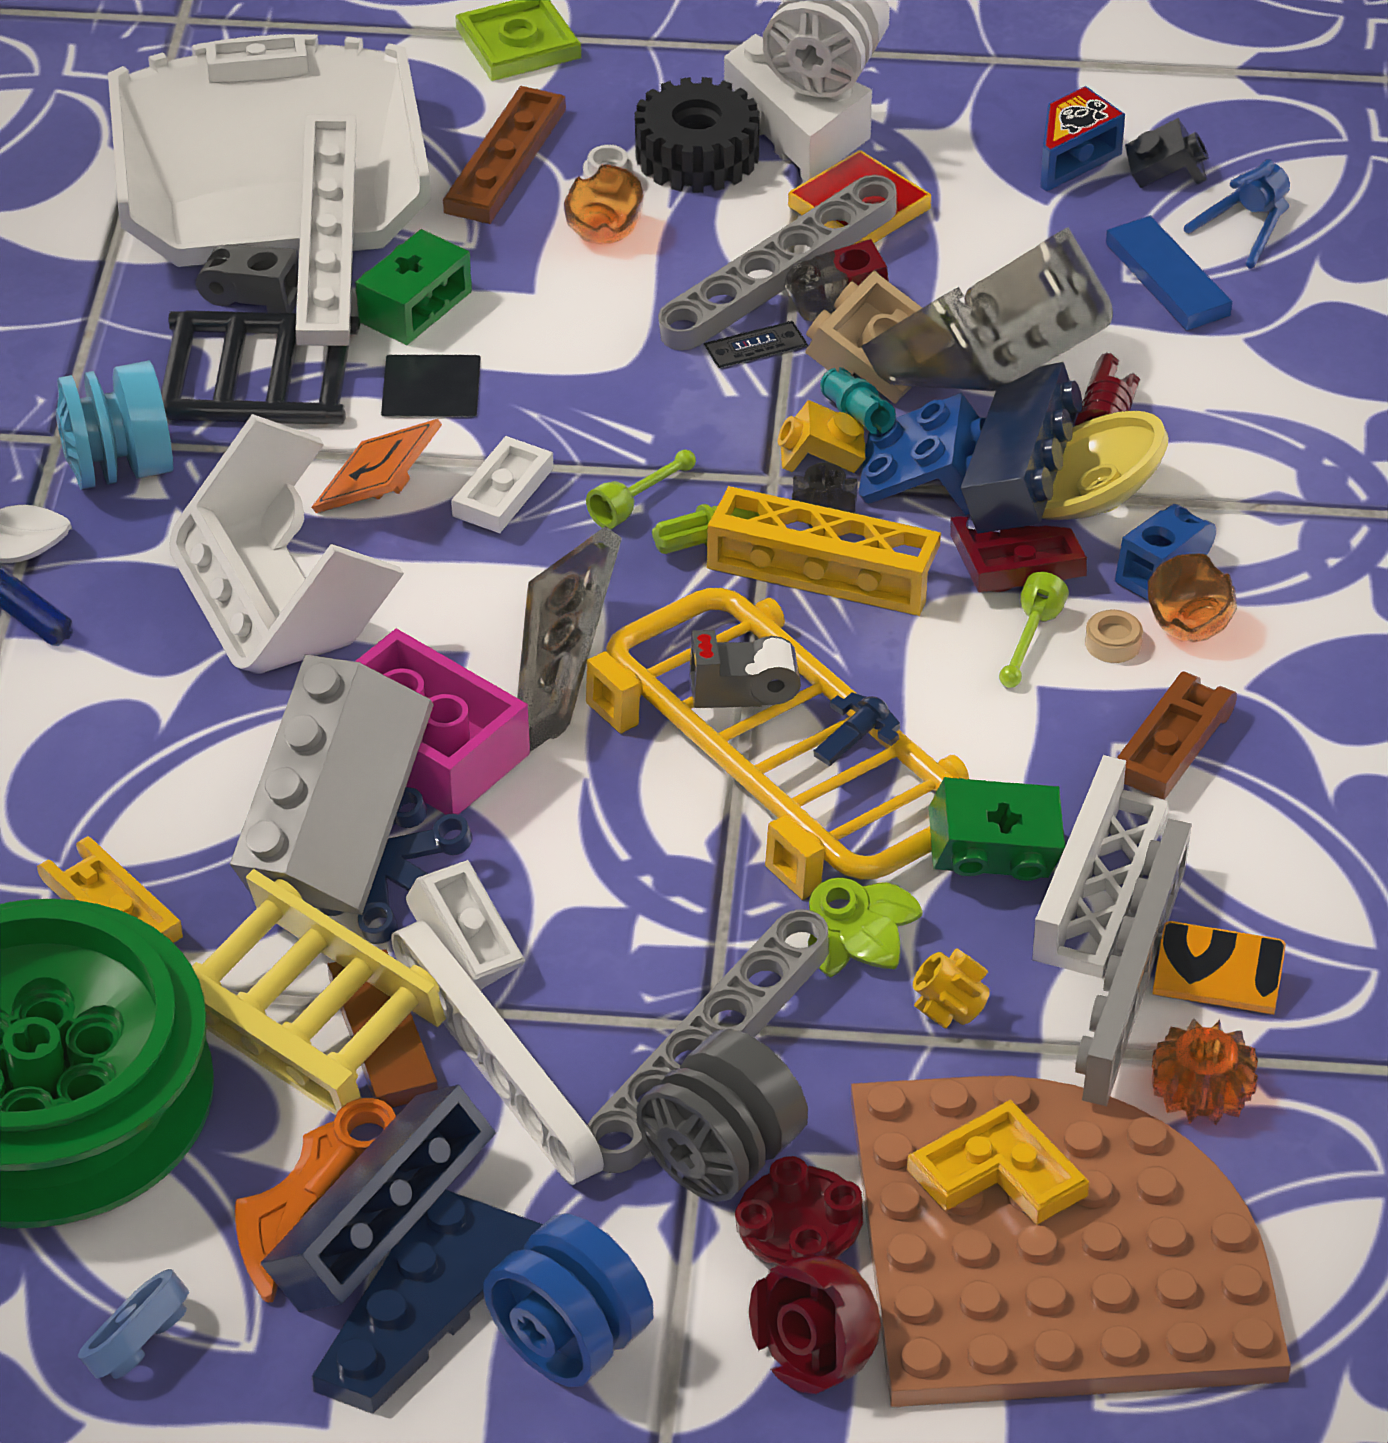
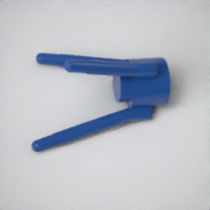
[1183,159,1290,268]

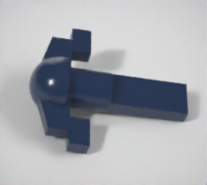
[813,692,900,766]

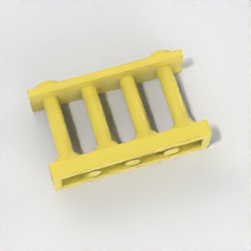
[192,869,446,1115]

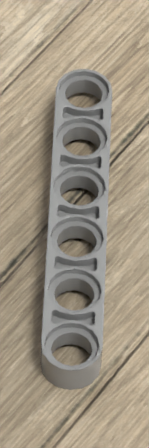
[658,175,897,351]
[587,910,829,1173]

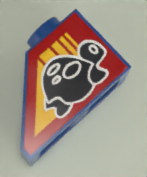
[1040,86,1125,192]

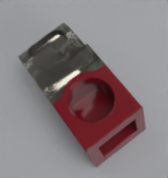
[785,239,889,322]

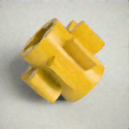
[913,948,990,1029]

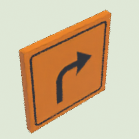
[312,419,442,513]

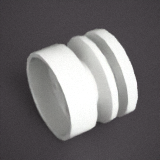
[763,0,890,98]

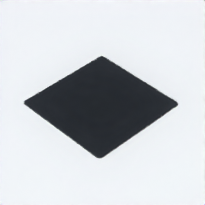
[381,355,480,417]

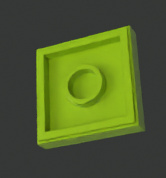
[456,0,581,81]

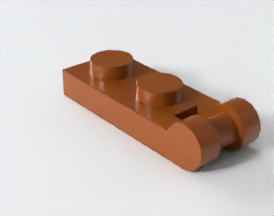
[1117,671,1237,800]

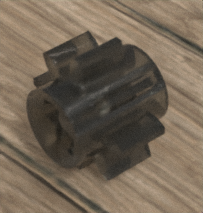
[792,462,858,528]

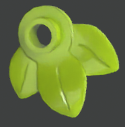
[808,877,923,978]

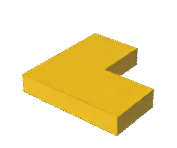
[907,1099,1089,1225]

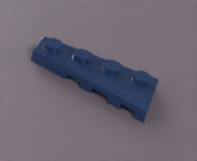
[312,1189,543,1414]

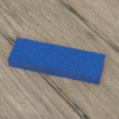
[1106,215,1233,331]

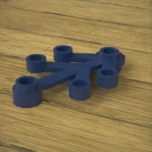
[319,787,472,944]

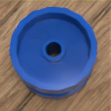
[483,1213,654,1387]

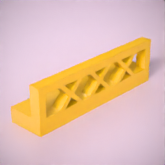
[707,486,941,616]

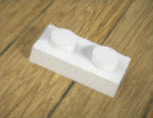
[451,436,554,533]

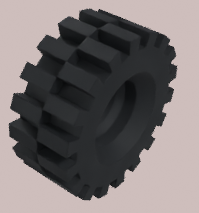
[635,77,760,193]

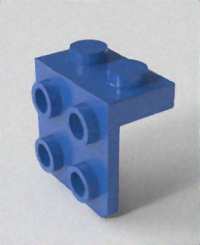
[858,392,986,515]

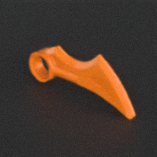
[235,1098,396,1303]

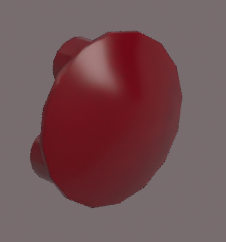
[735,1156,863,1265]

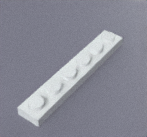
[296,114,357,346]

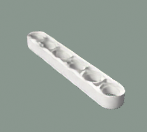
[391,920,604,1185]

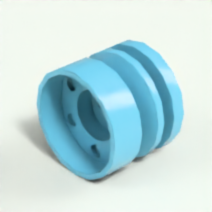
[56,360,173,490]

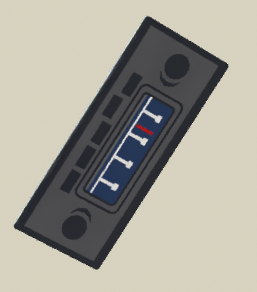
[703,321,808,369]

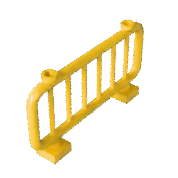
[586,588,969,900]

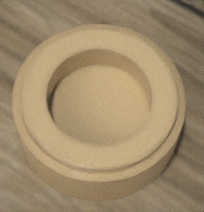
[1085,610,1143,663]

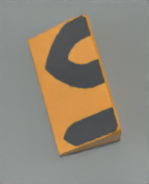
[1152,921,1286,1015]

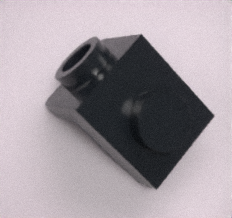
[1125,118,1209,188]

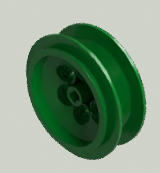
[0,898,214,1229]

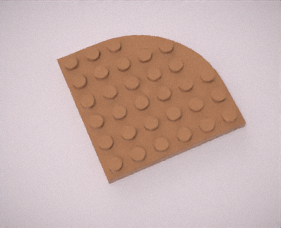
[851,1076,1291,1407]

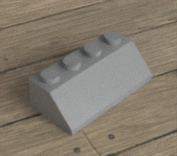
[230,654,434,915]

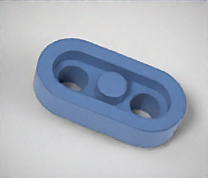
[78,1269,189,1379]

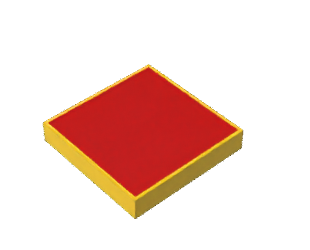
[788,150,931,244]

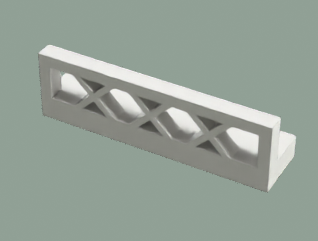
[1032,755,1169,978]

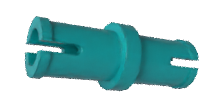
[820,367,896,434]

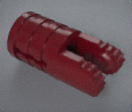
[1075,352,1140,426]

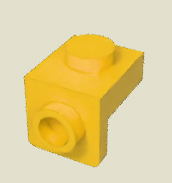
[777,399,866,473]

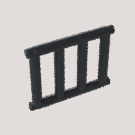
[161,310,360,424]

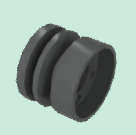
[637,1028,808,1202]

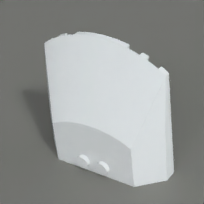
[108,34,431,267]

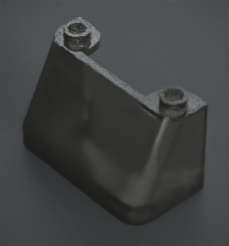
[861,227,1113,391]

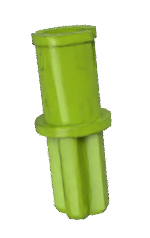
[652,504,760,554]

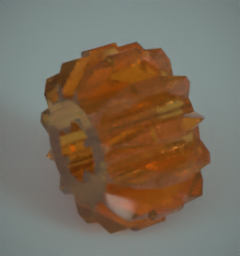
[1151,1018,1258,1126]

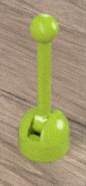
[586,449,696,530]
[999,572,1069,688]

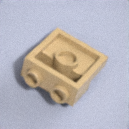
[805,271,956,404]

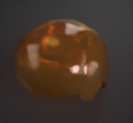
[563,164,644,243]
[1148,553,1237,643]

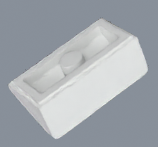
[406,860,525,990]

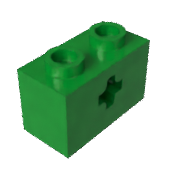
[355,229,472,345]
[928,777,1065,881]

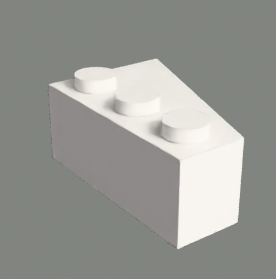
[724,34,872,182]

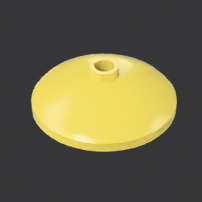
[1042,411,1169,520]

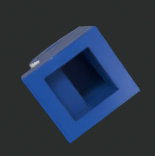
[1115,504,1216,604]

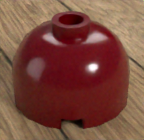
[748,1255,881,1394]

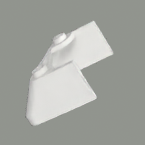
[169,414,404,674]

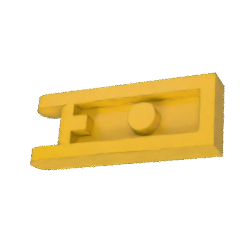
[37,836,183,943]

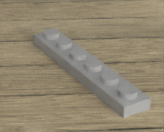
[1075,818,1192,1106]

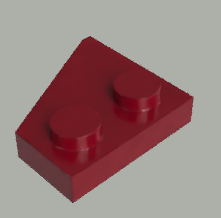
[950,516,1087,593]

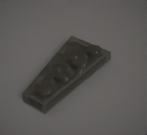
[517,526,622,752]

